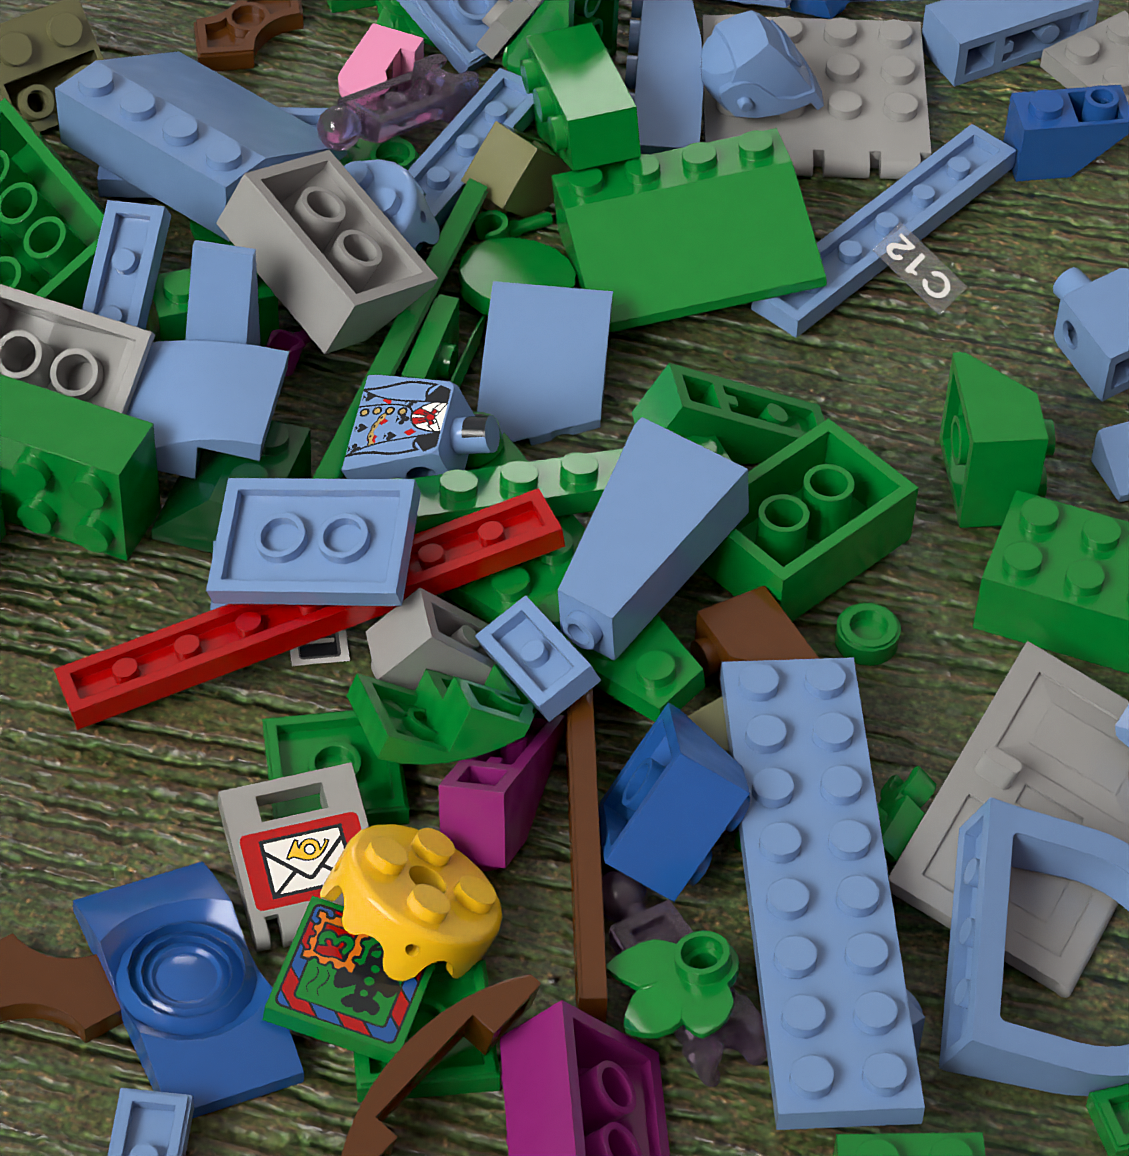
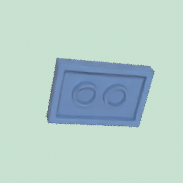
[206,478,421,606]

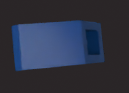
[1003,85,1129,182]

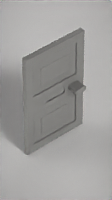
[889,641,1129,998]

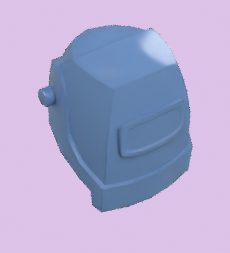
[700,10,824,118]

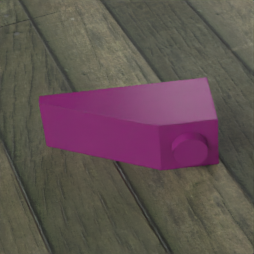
[439,713,565,871]

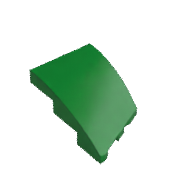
[346,664,537,765]

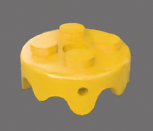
[320,824,503,982]

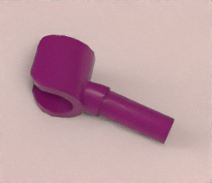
[265,329,312,376]

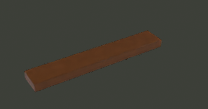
[564,688,607,1024]

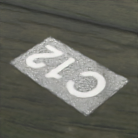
[873,222,967,315]

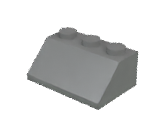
[216,150,438,354]

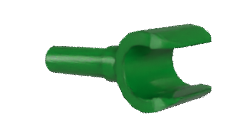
[474,210,553,241]

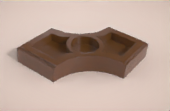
[194,0,304,71]
[0,933,123,1043]

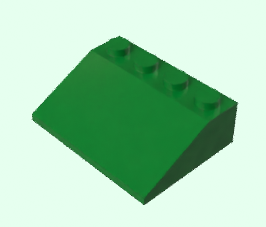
[0,98,105,310]
[551,128,827,333]

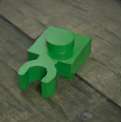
[877,766,937,865]

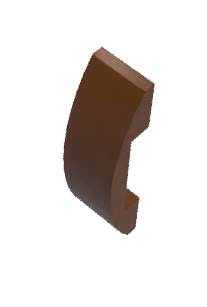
[341,974,541,1156]

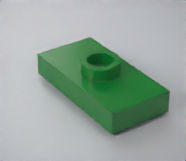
[401,294,459,381]

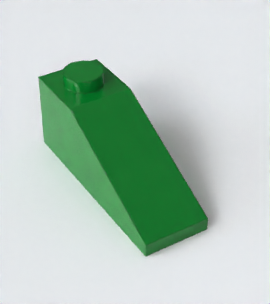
[631,363,825,465]

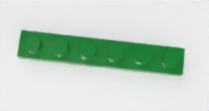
[392,435,731,534]

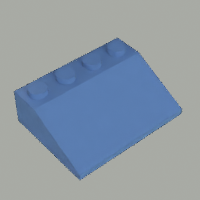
[55,51,347,241]

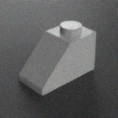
[365,588,496,690]

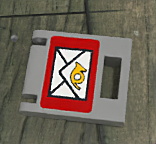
[217,762,369,953]

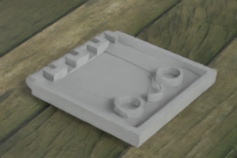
[701,14,931,180]

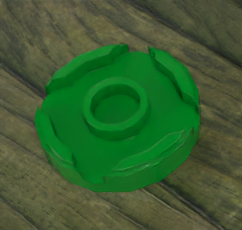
[458,237,576,316]

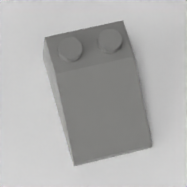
[0,284,155,414]

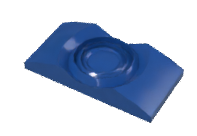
[73,861,304,1118]

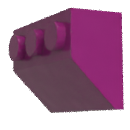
[500,1000,670,1156]

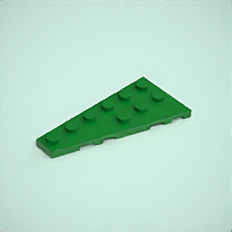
[440,433,705,722]

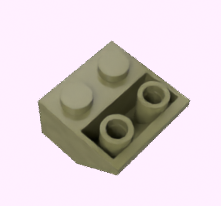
[0,0,104,132]

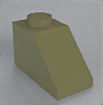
[461,121,572,218]

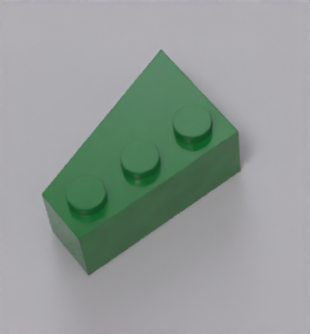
[520,22,641,171]

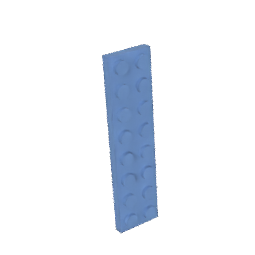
[720,657,925,1130]

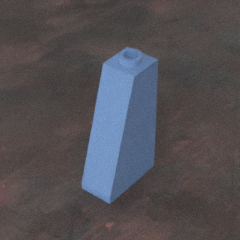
[558,417,749,661]

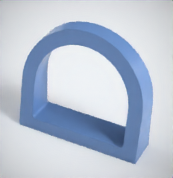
[939,797,1129,1096]

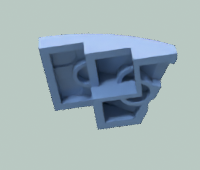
[477,281,613,446]
[126,340,289,479]

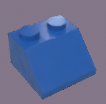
[598,702,750,902]

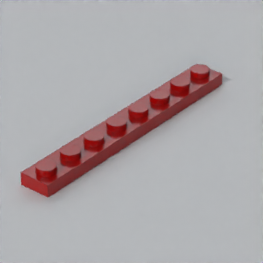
[54,488,565,730]

